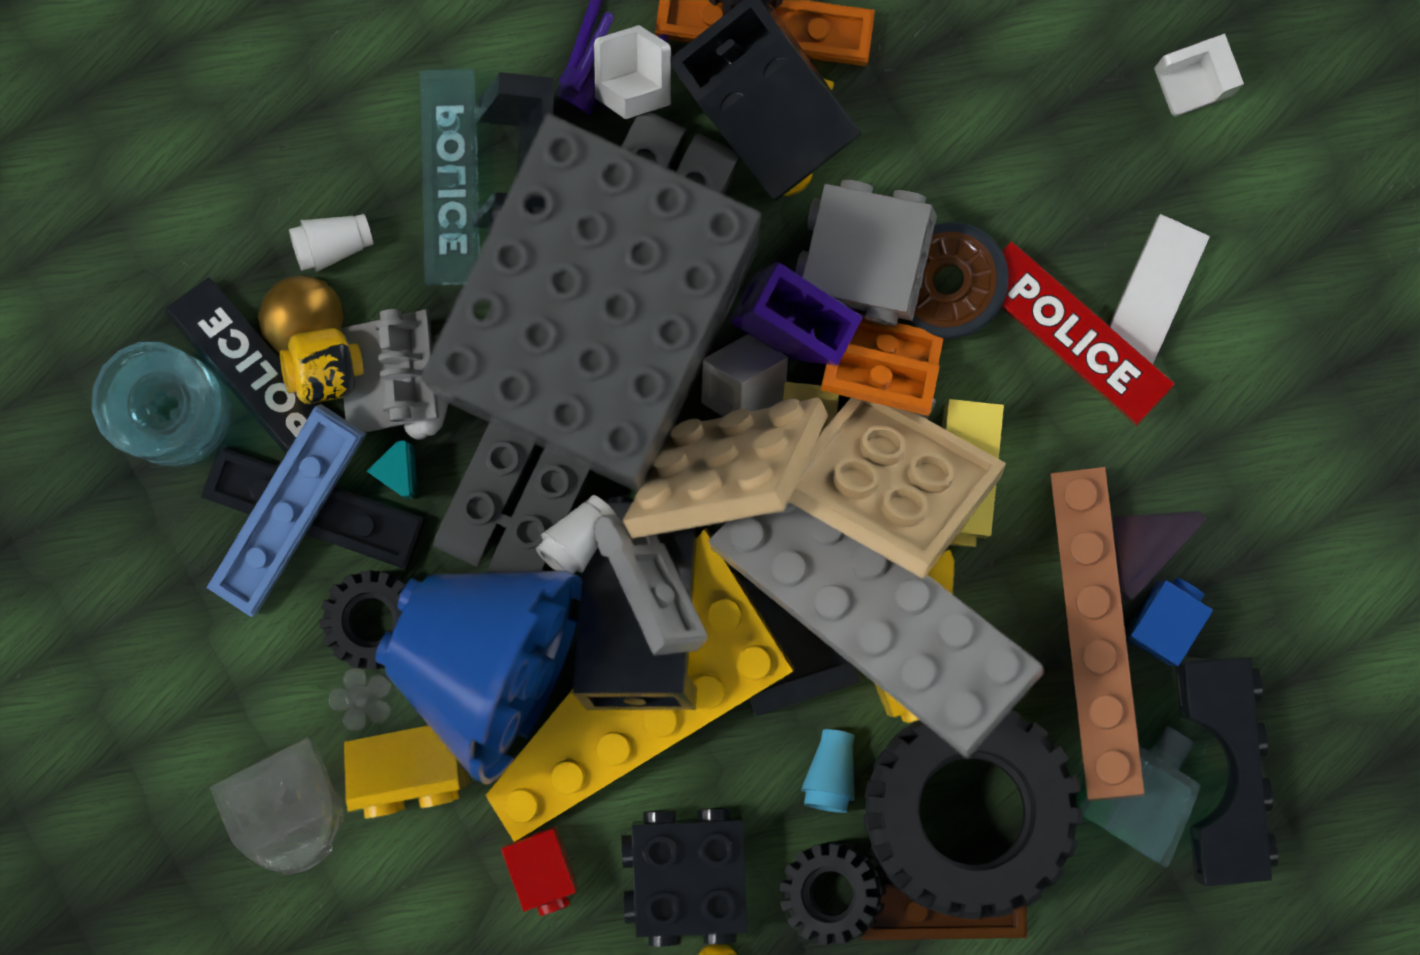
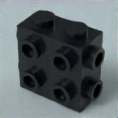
[621,807,748,947]

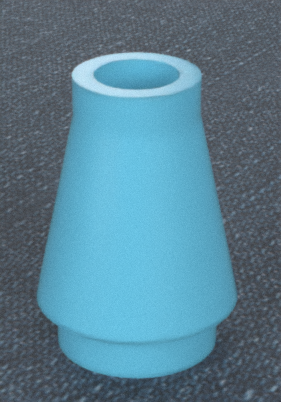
[801,729,855,813]

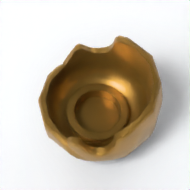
[258,275,344,354]

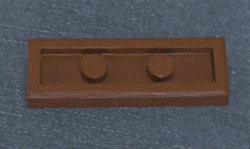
[861,883,1027,940]

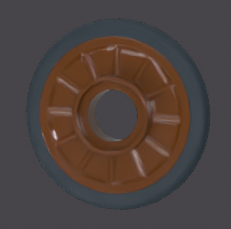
[904,222,1009,339]

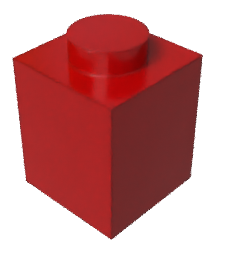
[501,826,579,916]

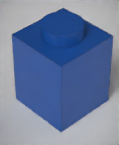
[1125,578,1213,666]

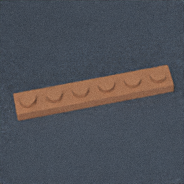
[1051,467,1144,802]

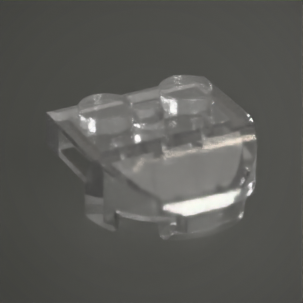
[210,737,344,874]

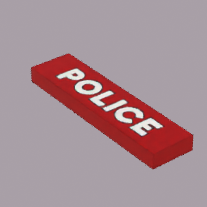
[1001,241,1175,427]

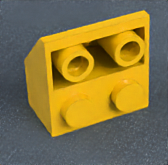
[344,725,471,819]

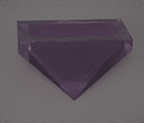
[1112,511,1207,601]

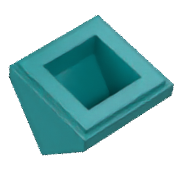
[367,441,418,499]

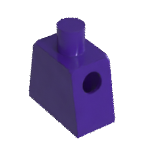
[730,262,863,365]

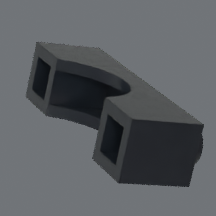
[1175,658,1278,886]

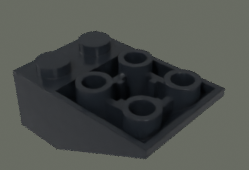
[671,0,862,201]

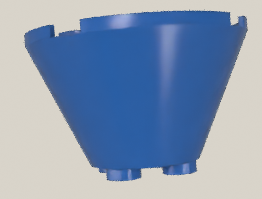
[375,571,583,784]

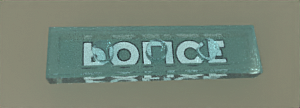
[420,69,480,286]

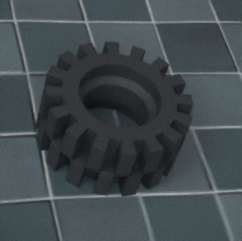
[319,570,406,670]
[779,841,886,945]

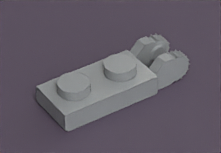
[593,514,708,655]

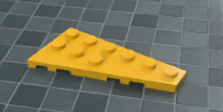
[485,528,795,842]

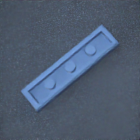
[207,404,366,617]

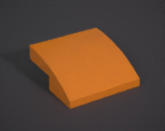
[821,313,944,416]

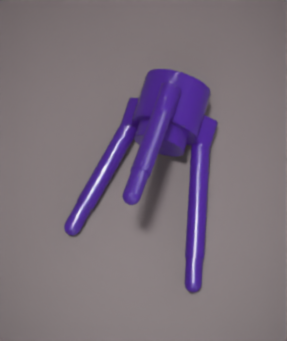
[555,0,669,116]

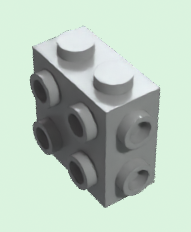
[795,180,937,326]

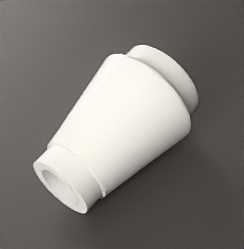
[289,214,373,272]
[536,495,617,574]

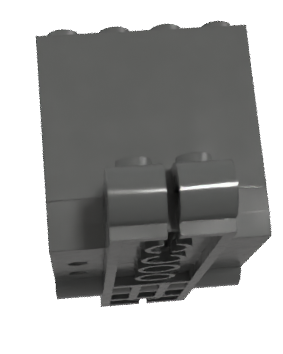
[420,111,761,573]

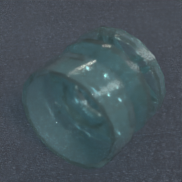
[92,342,231,467]

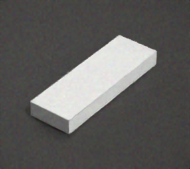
[1109,214,1210,364]

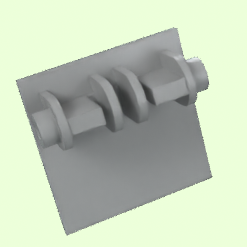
[341,309,439,432]

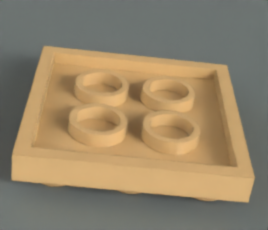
[623,397,828,538]
[788,398,1006,579]

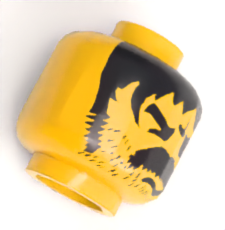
[280,328,364,404]

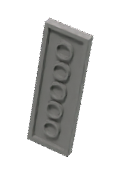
[709,502,1043,758]

